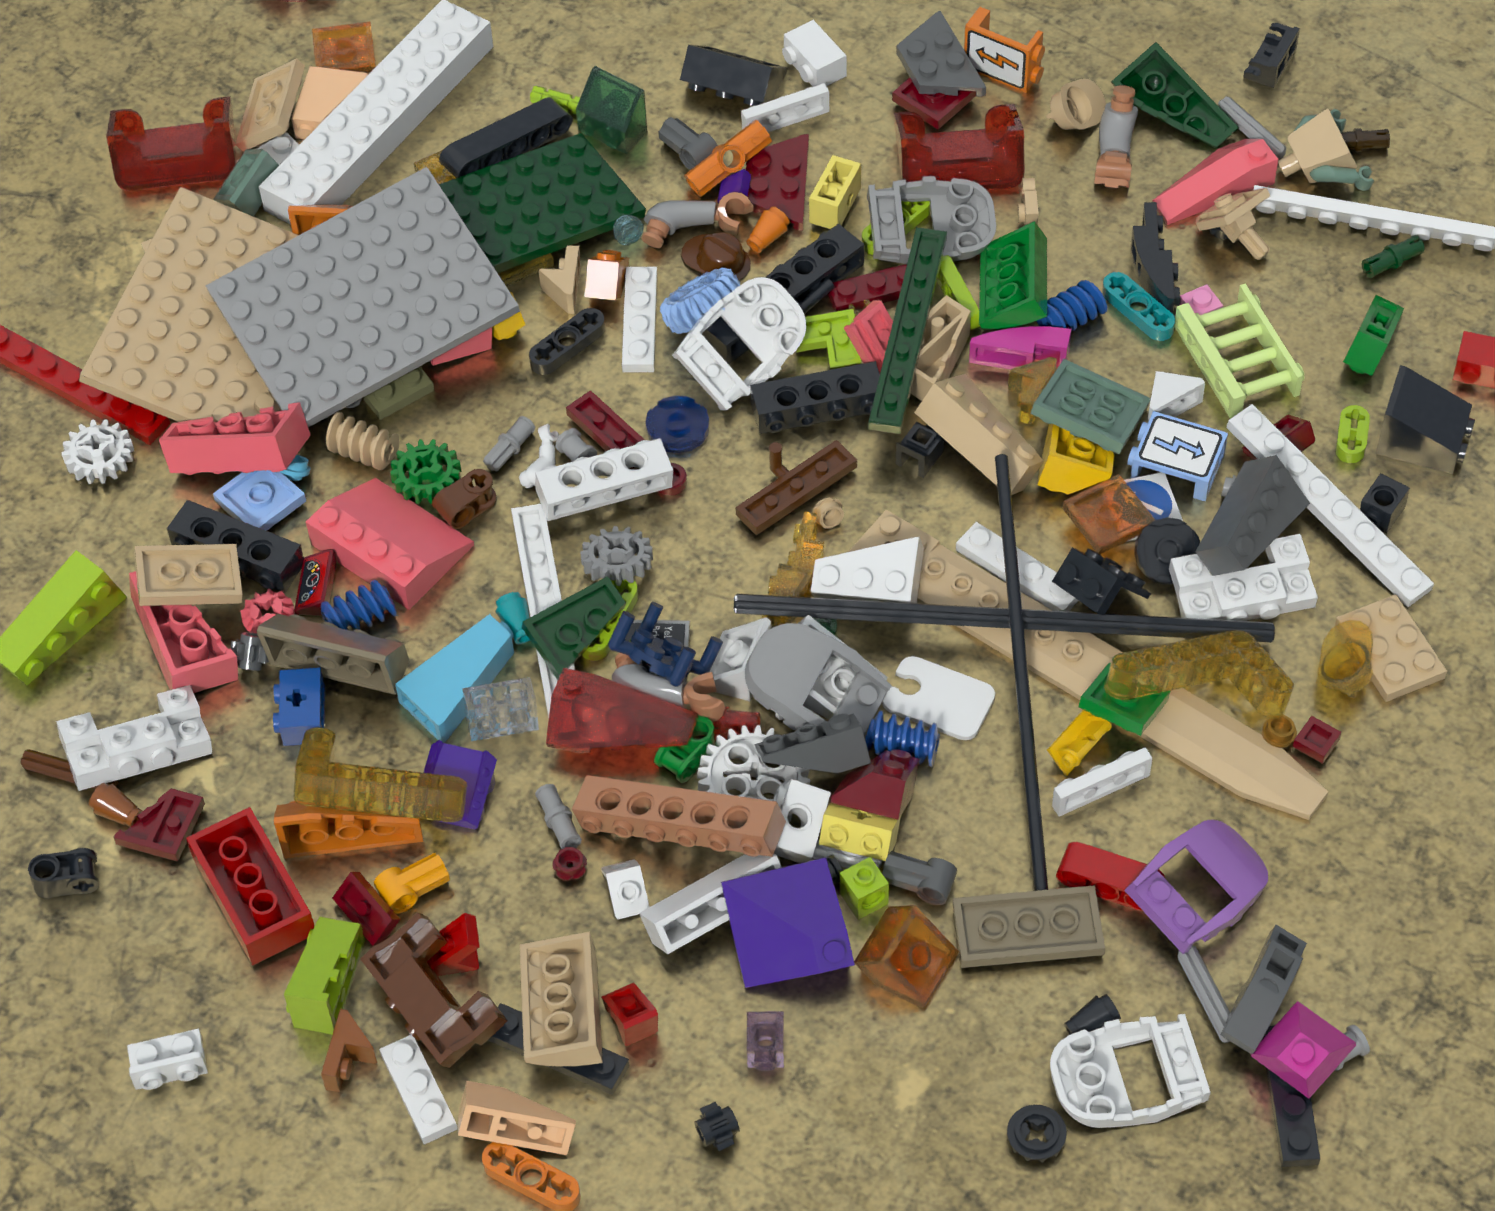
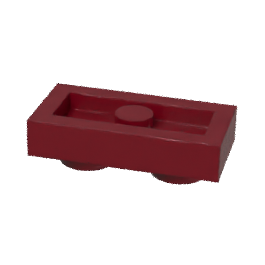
[332,872,401,946]

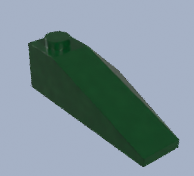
[1111,42,1239,149]

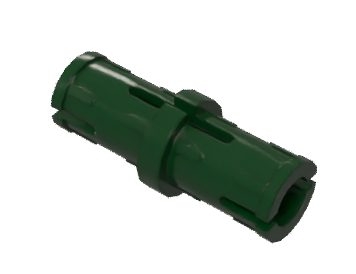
[1361,235,1425,278]

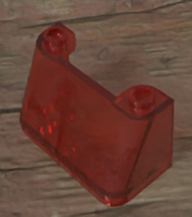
[106,96,236,191]
[894,104,1025,190]

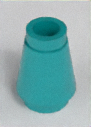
[495,592,530,644]

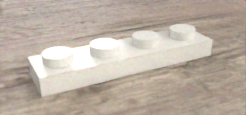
[622,267,657,372]
[956,522,1079,612]

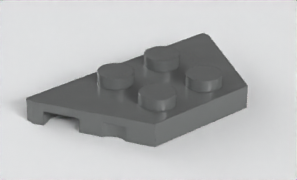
[896,11,986,97]

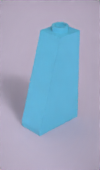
[395,614,514,743]

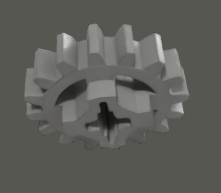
[580,526,653,586]

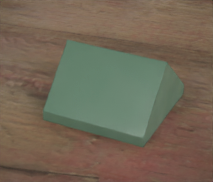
[213,149,279,217]

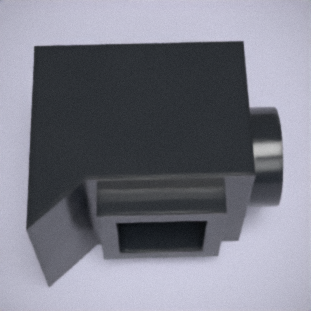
[896,421,944,478]

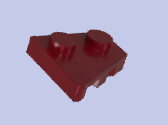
[113,788,205,862]

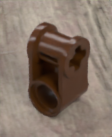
[432,469,497,529]

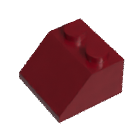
[830,750,920,820]

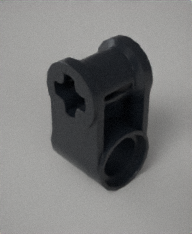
[28,848,99,899]

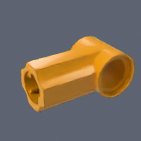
[373,853,450,914]

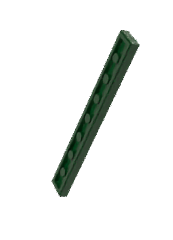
[868,227,947,434]

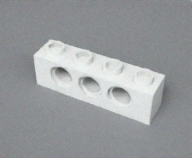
[535,438,673,521]

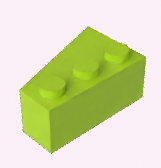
[284,917,365,1035]

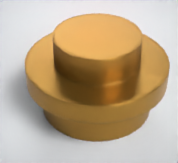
[1262,715,1297,748]

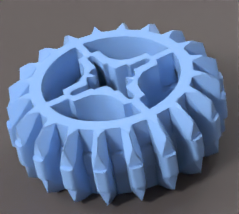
[660,268,740,334]

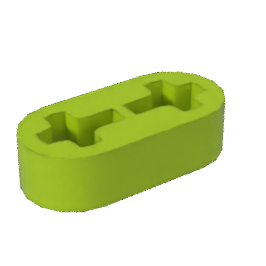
[1335,405,1370,463]

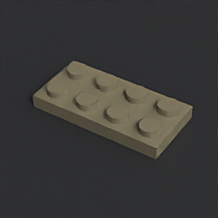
[953,885,1105,968]

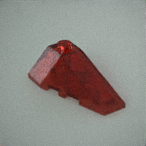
[546,668,698,753]

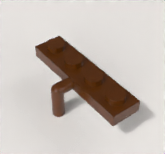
[735,440,857,535]

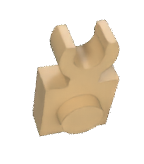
[1018,178,1039,226]

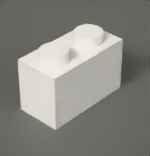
[782,20,847,87]

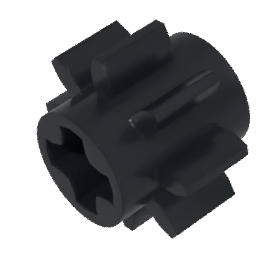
[694,1101,740,1151]

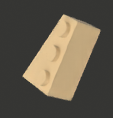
[885,295,971,401]

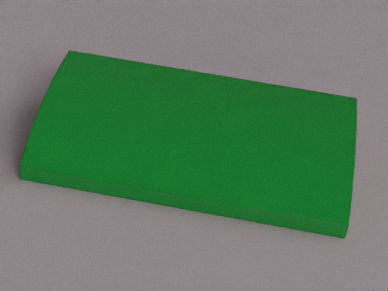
[979,221,1047,329]

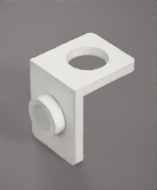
[601,859,649,919]

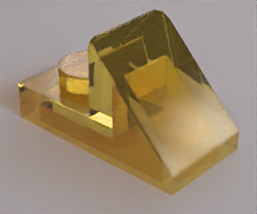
[1008,357,1057,425]

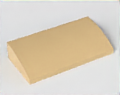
[520,931,603,1066]

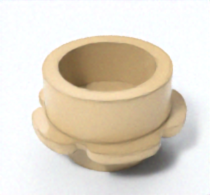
[812,497,844,528]

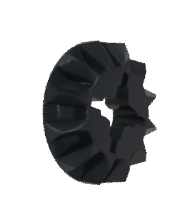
[1007,1105,1067,1163]

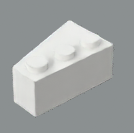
[811,537,924,603]

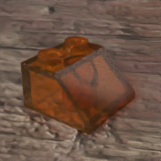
[854,905,959,1008]

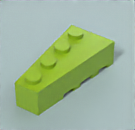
[0,550,127,686]

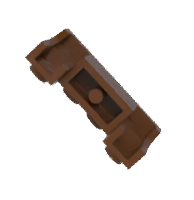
[360,912,508,1068]

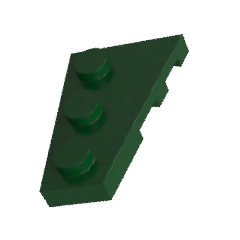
[521,576,626,680]

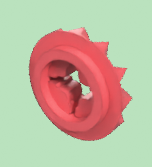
[240,588,295,633]

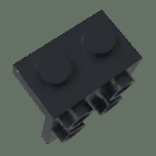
[1052,547,1152,616]

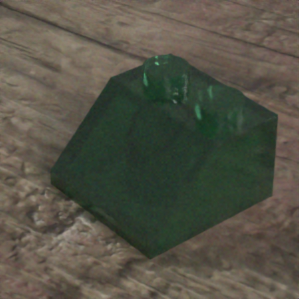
[576,66,648,154]

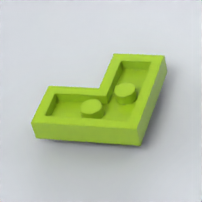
[796,309,862,370]

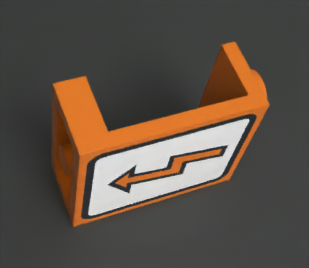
[964,7,1045,93]

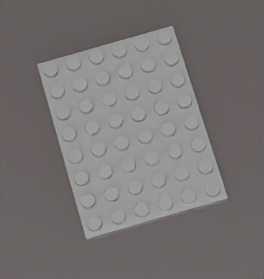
[206,167,520,427]

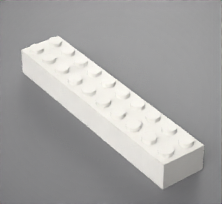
[259,0,493,225]

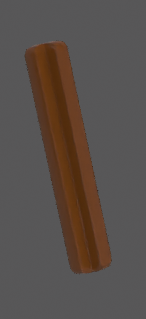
[20,749,119,789]

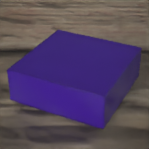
[717,169,751,204]

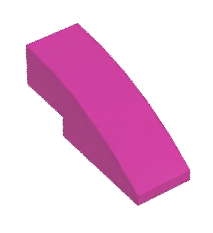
[969,326,1071,373]

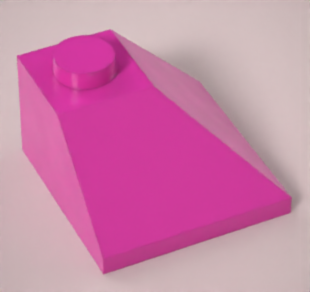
[1251,1001,1356,1098]

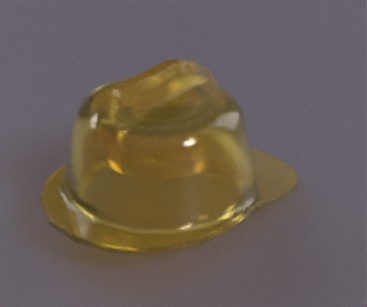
[1318,620,1373,698]

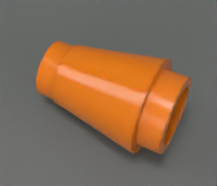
[746,207,790,253]

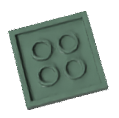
[1030,359,1151,454]

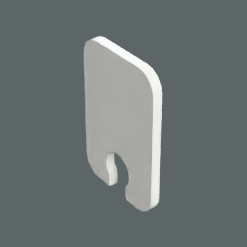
[883,656,995,740]

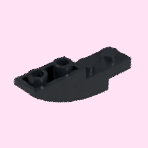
[1131,202,1180,314]

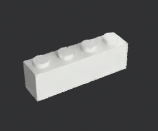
[639,854,782,954]

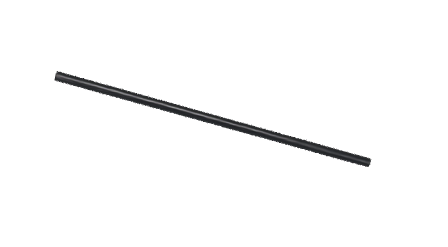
[995,454,1048,891]

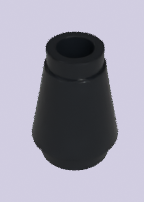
[1064,994,1121,1035]

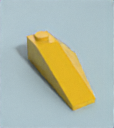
[1037,424,1114,495]

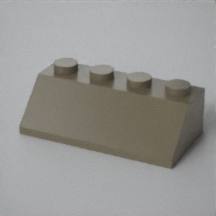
[257,614,409,695]

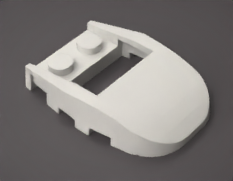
[672,277,806,410]
[1050,1014,1211,1128]

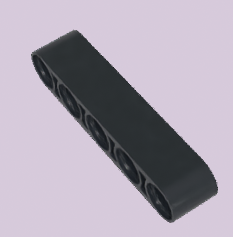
[439,97,573,178]

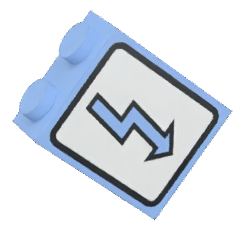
[1127,411,1228,502]

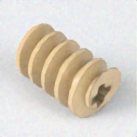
[326,412,400,470]

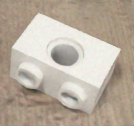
[773,779,831,863]

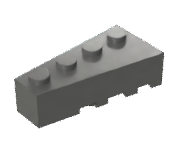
[1195,455,1310,576]

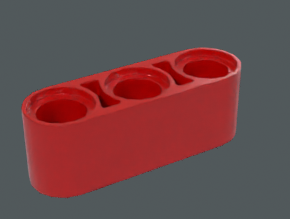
[1056,842,1165,912]

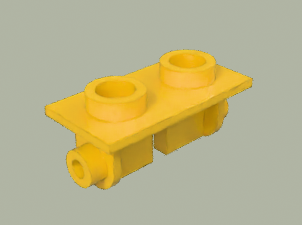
[1047,709,1112,776]

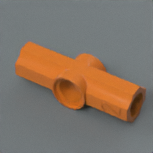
[684,120,772,197]

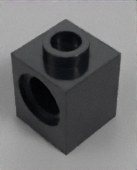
[1360,473,1410,534]

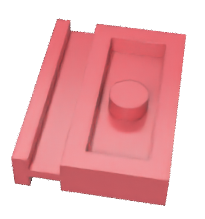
[844,300,893,374]

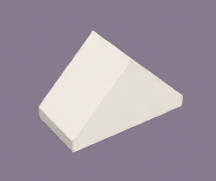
[1147,371,1205,423]

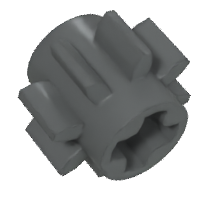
[230,632,269,671]

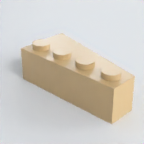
[914,374,1044,495]

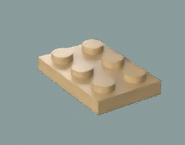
[235,58,305,152]
[134,544,243,606]
[1335,594,1447,702]

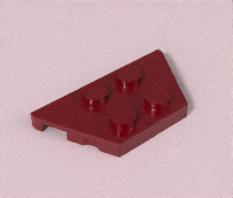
[746,134,809,231]

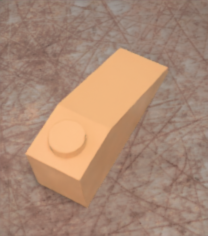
[458,1081,576,1155]

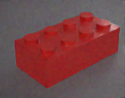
[186,807,315,966]

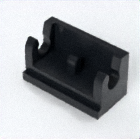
[1243,23,1300,88]

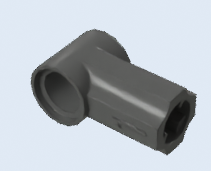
[658,117,718,170]
[882,851,958,905]

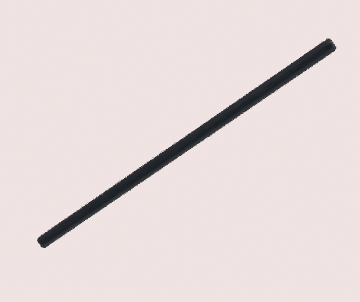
[733,594,1275,643]

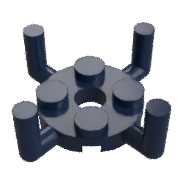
[608,602,723,687]

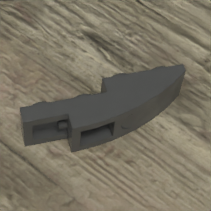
[1220,925,1307,1054]

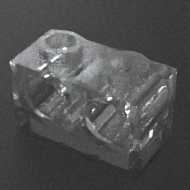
[462,677,539,741]

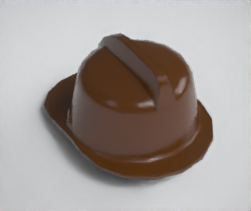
[681,232,751,281]

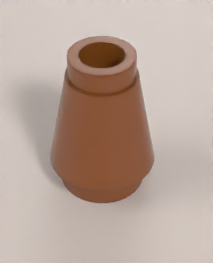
[88,783,142,827]

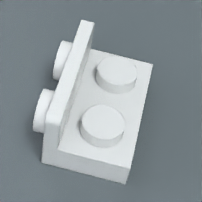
[127,1029,208,1090]

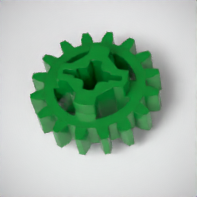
[390,439,462,504]

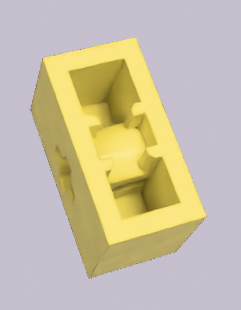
[809,155,861,229]
[819,803,901,861]

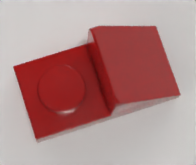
[427,913,480,976]
[601,982,658,1046]

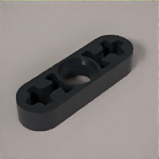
[529,308,605,375]

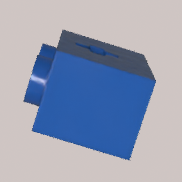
[273,668,325,746]

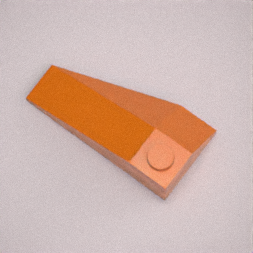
[274,800,423,859]

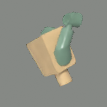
[1278,109,1374,191]

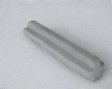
[1218,96,1287,160]
[1178,945,1230,1043]

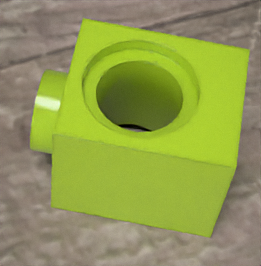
[840,857,889,920]

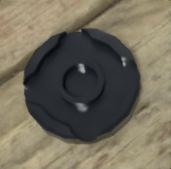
[1134,517,1200,585]

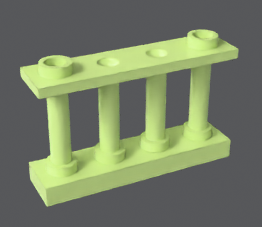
[1174,283,1305,419]

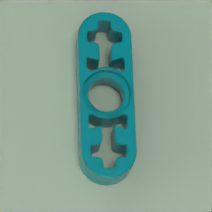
[1102,272,1175,341]

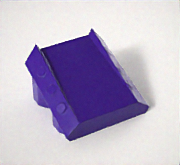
[412,740,497,830]

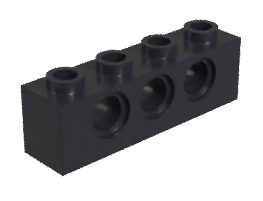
[750,361,880,434]
[167,500,304,593]

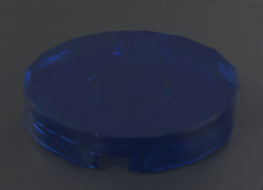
[645,396,710,453]

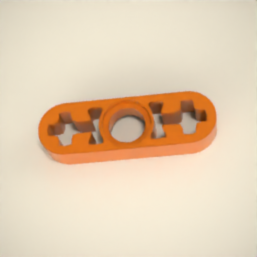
[482,1142,581,1211]

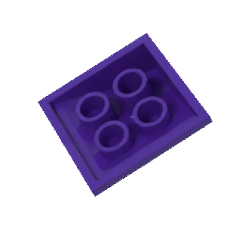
[721,857,855,988]

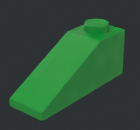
[1343,295,1404,376]

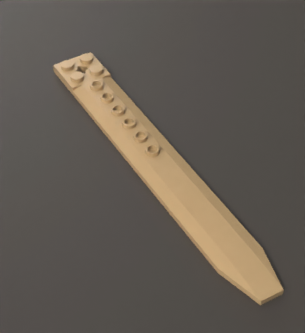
[848,510,1328,820]

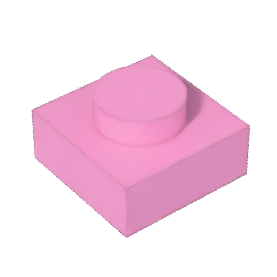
[1179,285,1223,315]

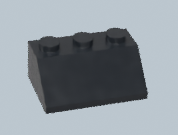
[680,45,788,106]

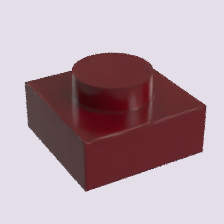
[1293,715,1342,764]

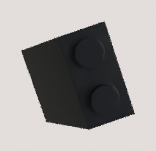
[1376,365,1475,474]

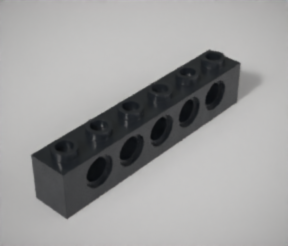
[702,224,864,365]

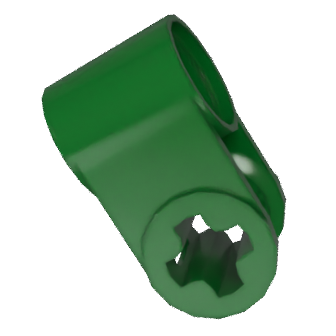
[654,715,716,783]

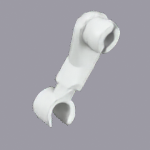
[519,424,560,488]

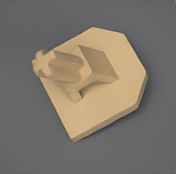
[1195,188,1270,260]

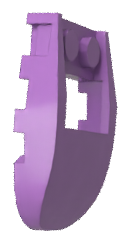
[1124,820,1268,954]

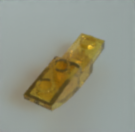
[762,512,825,628]

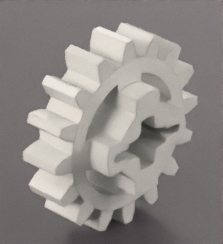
[62,419,134,484]

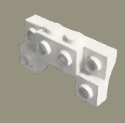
[1169,534,1318,621]
[56,685,213,791]

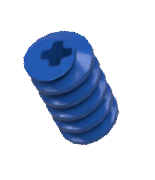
[1037,280,1107,331]
[321,580,397,630]
[865,710,940,767]

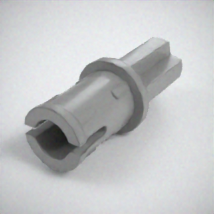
[483,416,535,471]

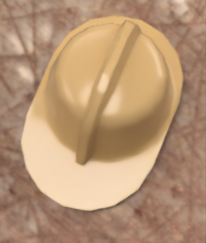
[1046,79,1106,130]

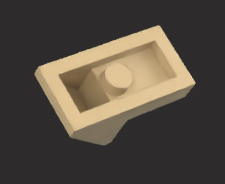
[539,246,581,314]

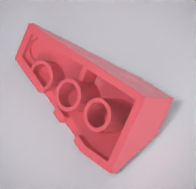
[1152,139,1278,225]

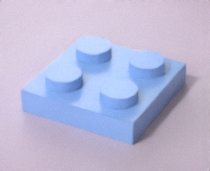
[213,470,306,531]

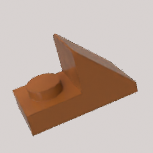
[321,1009,377,1092]

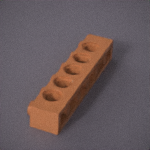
[572,775,786,857]

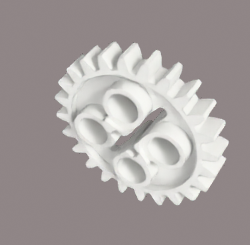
[697,725,810,822]

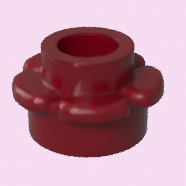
[552,847,587,881]

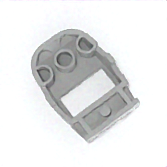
[867,176,996,264]
[745,623,892,734]

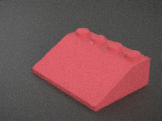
[306,478,474,610]

